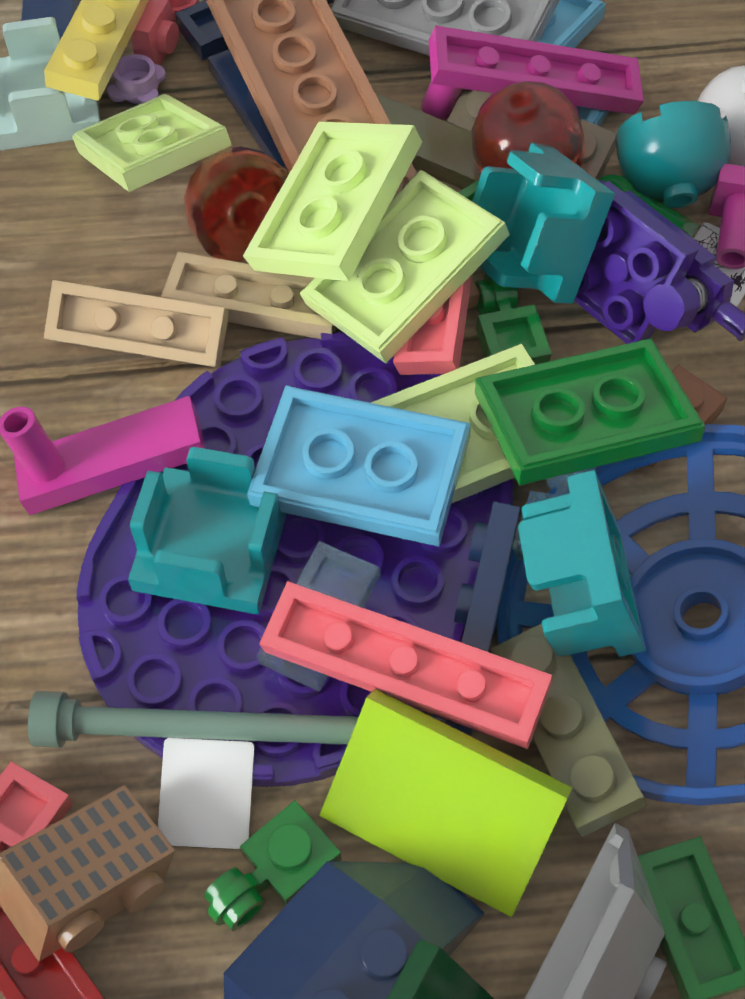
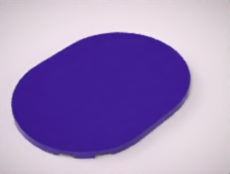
[76,332,513,787]

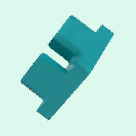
[472,142,615,304]
[128,447,287,615]
[518,470,646,657]

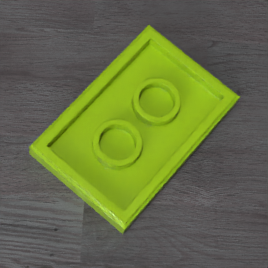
[319,689,573,918]

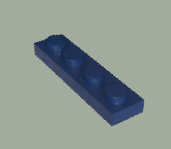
[431,502,520,736]

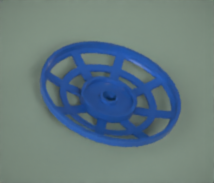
[497,424,745,806]

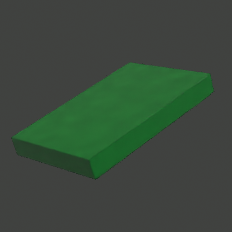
[475,338,705,486]

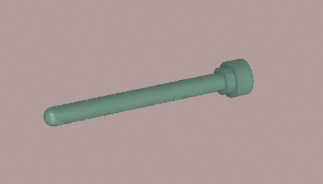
[28,691,358,748]

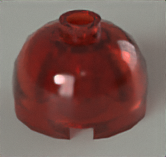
[471,81,586,177]
[184,146,289,262]

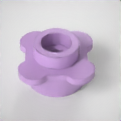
[107,54,166,104]

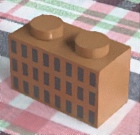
[0,785,175,961]

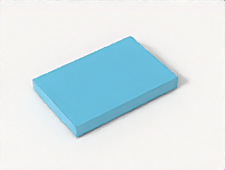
[247,386,471,547]

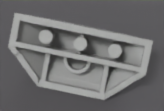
[525,823,667,999]

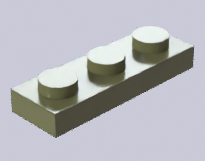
[490,623,647,837]

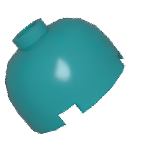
[615,101,731,208]

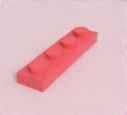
[259,581,552,749]

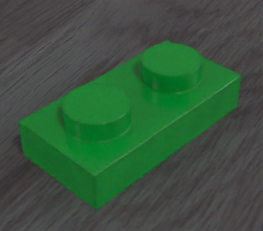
[638,836,745,999]

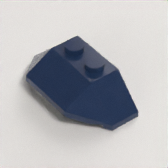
[223,861,485,999]

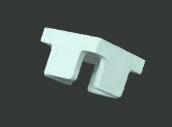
[0,17,101,151]

